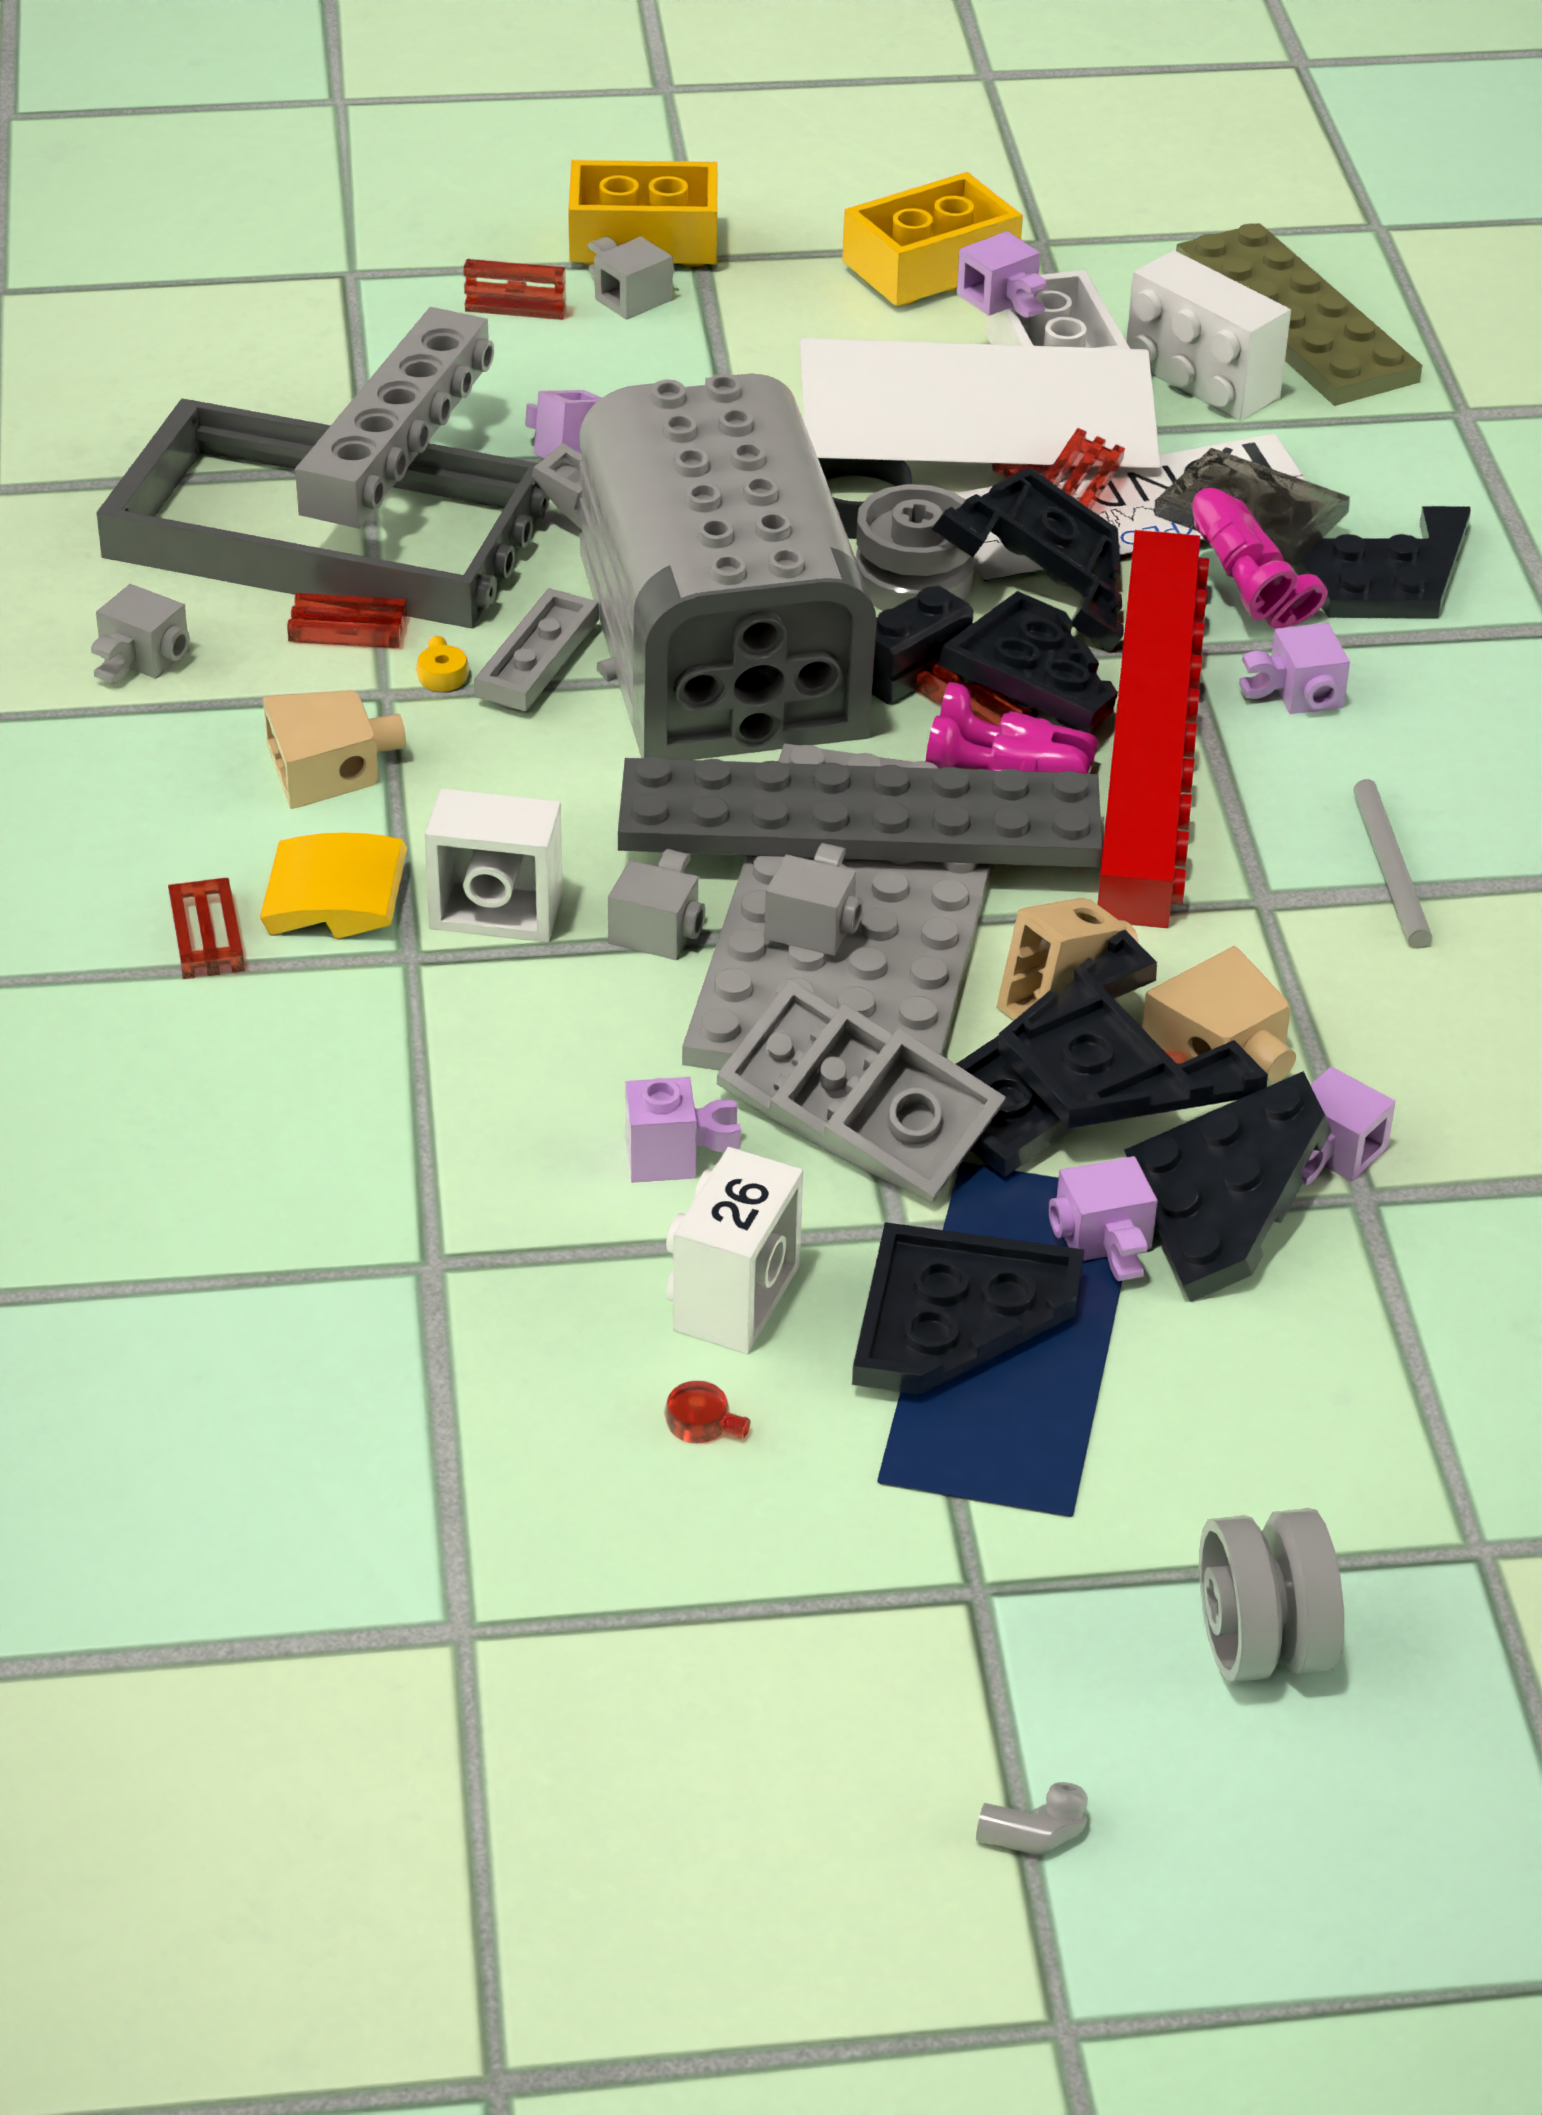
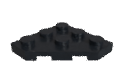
[938,591,1118,732]
[1124,1071,1331,1302]
[852,1222,1085,1395]

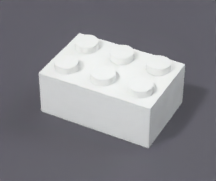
[1126,250,1291,421]
[985,270,1130,349]

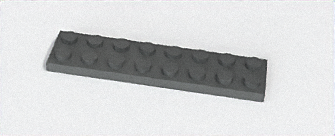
[618,757,1102,868]

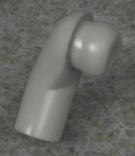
[976,1782,1088,1854]

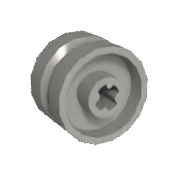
[856,484,975,610]
[1199,1508,1344,1682]

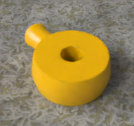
[416,636,470,692]

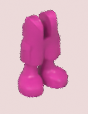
[1192,488,1328,629]
[925,682,1099,774]

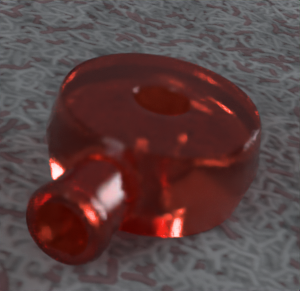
[664,1380,751,1443]

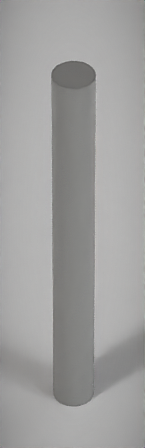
[1353,779,1432,948]

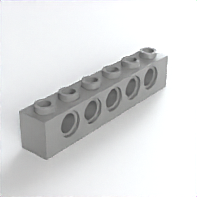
[295,307,494,529]

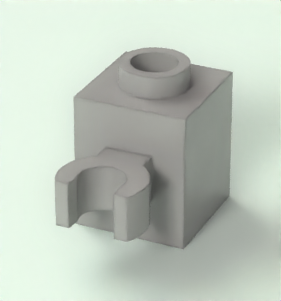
[588,237,674,320]
[91,584,190,684]
[764,843,863,956]
[608,849,706,960]

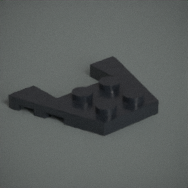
[932,467,1124,652]
[1262,506,1471,618]
[998,930,1268,1129]

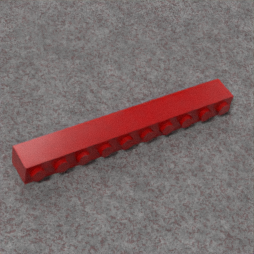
[1097,530,1209,928]

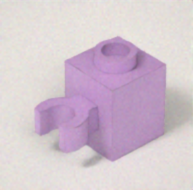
[957,231,1047,318]
[525,390,602,458]
[1239,623,1350,714]
[1301,1067,1396,1185]
[625,1077,741,1183]
[1049,1156,1158,1281]

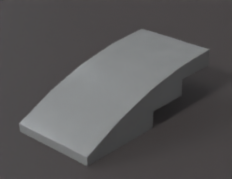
[717,979,1006,1202]

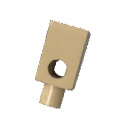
[263,690,406,809]
[996,898,1139,1021]
[1142,946,1296,1082]

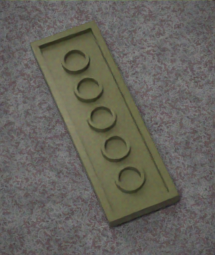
[1176,223,1422,406]

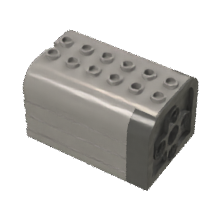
[580,373,876,760]

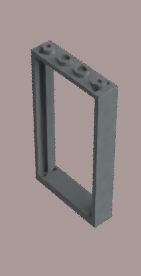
[96,398,550,629]

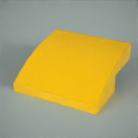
[260,832,407,939]

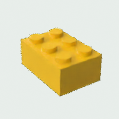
[568,160,718,267]
[842,172,1023,306]

